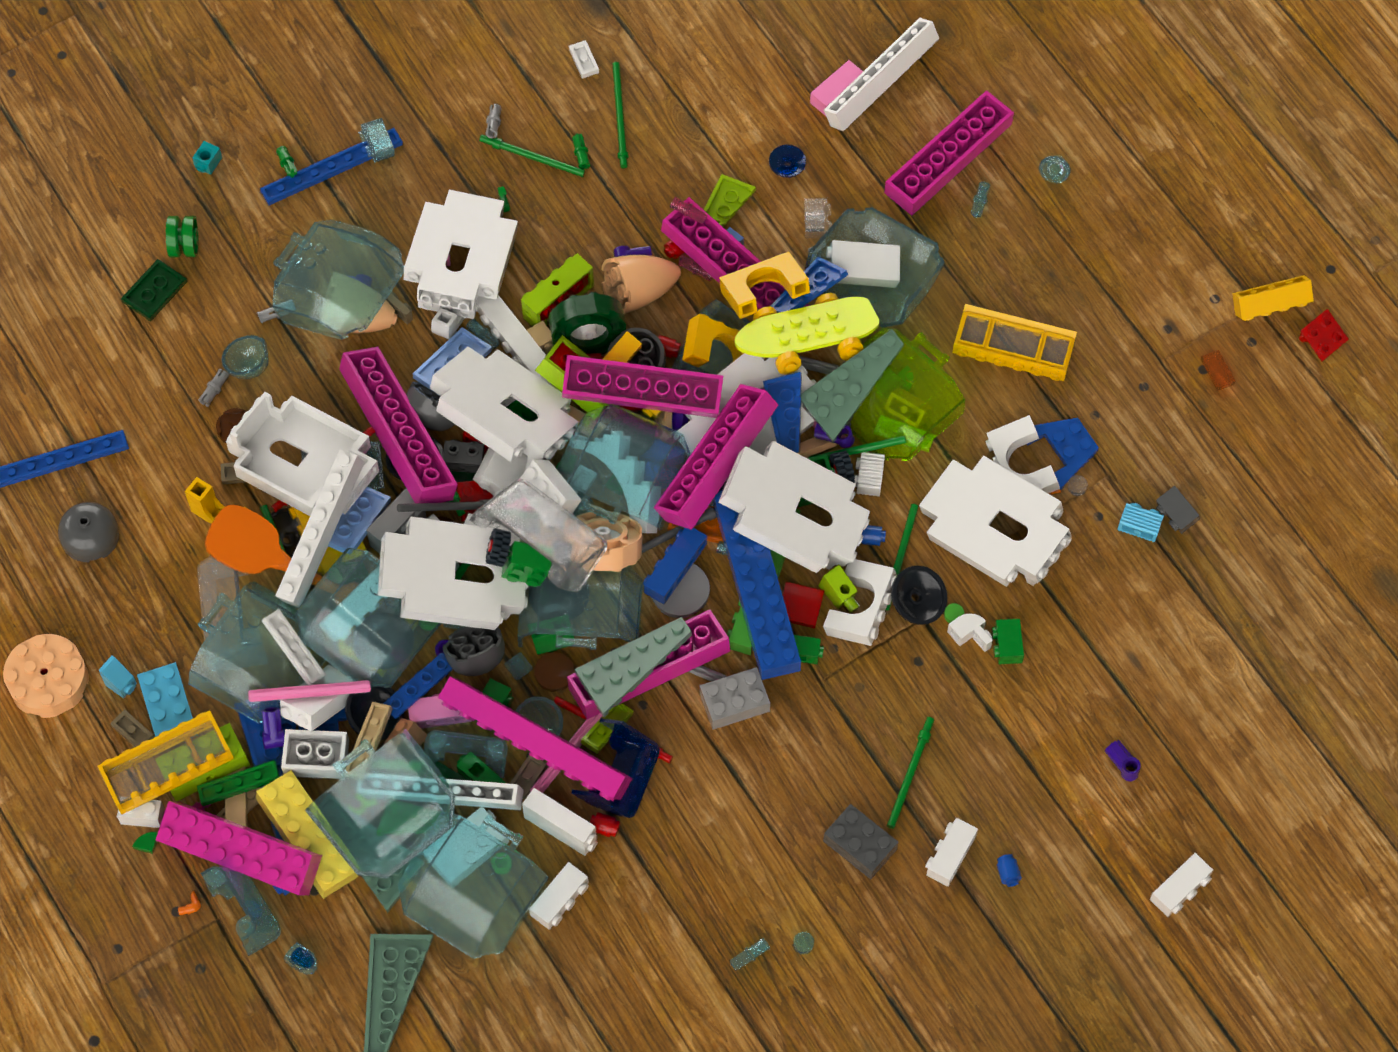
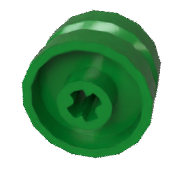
[166,215,199,258]

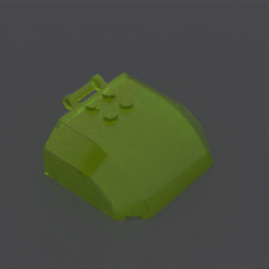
[841,327,965,461]

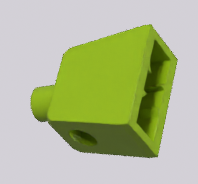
[818,565,860,613]

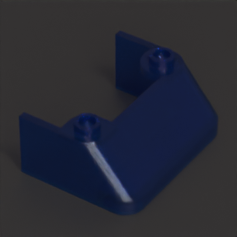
[571,718,660,818]

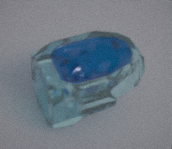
[284,942,318,975]

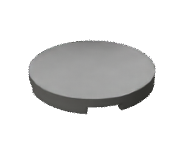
[651,564,710,618]

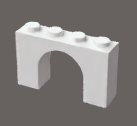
[985,415,1060,494]
[823,559,897,646]

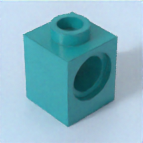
[192,141,222,175]

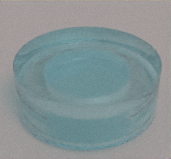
[793,932,814,954]

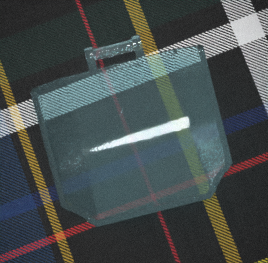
[805,207,945,328]
[272,220,405,340]
[557,404,691,531]
[295,548,442,688]
[517,563,644,650]
[188,581,328,723]
[305,729,456,879]
[398,811,549,959]

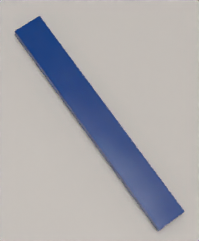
[260,128,403,206]
[0,430,129,488]

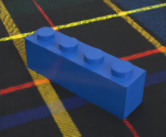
[643,528,707,605]

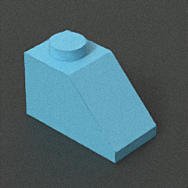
[99,655,137,699]

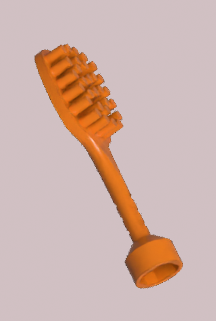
[205,505,359,606]

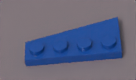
[770,257,848,313]
[763,372,802,453]

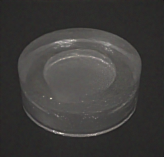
[1067,475,1088,496]

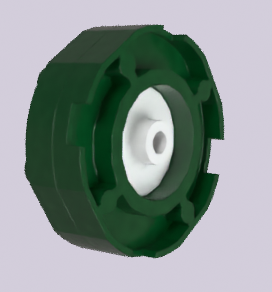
[549,292,626,354]

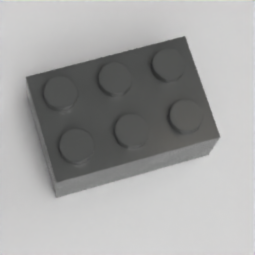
[823,804,898,879]

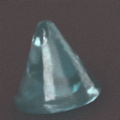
[1039,154,1071,183]

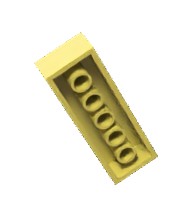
[256,770,359,899]

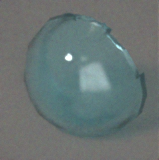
[221,336,269,380]
[516,696,563,736]

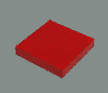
[783,582,825,629]

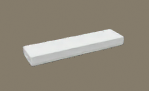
[261,609,326,685]

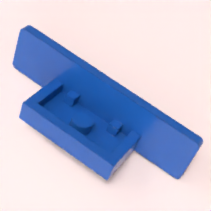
[383,653,453,719]

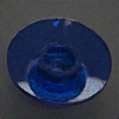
[769,145,806,178]

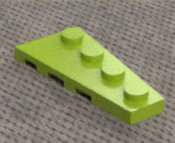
[704,174,756,227]

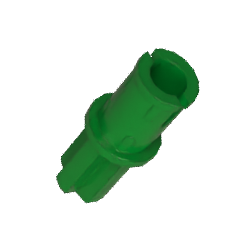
[572,133,591,170]
[276,146,298,178]

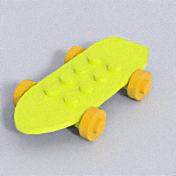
[734,293,879,375]

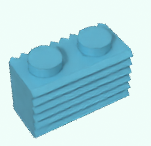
[1117,503,1164,542]

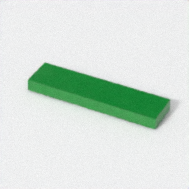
[197,760,280,806]

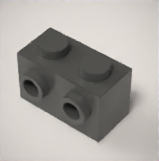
[443,440,485,473]
[1156,486,1200,534]

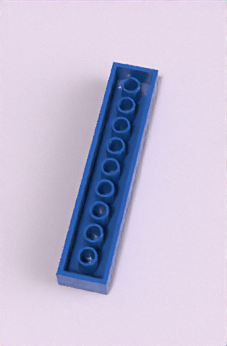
[713,490,801,680]

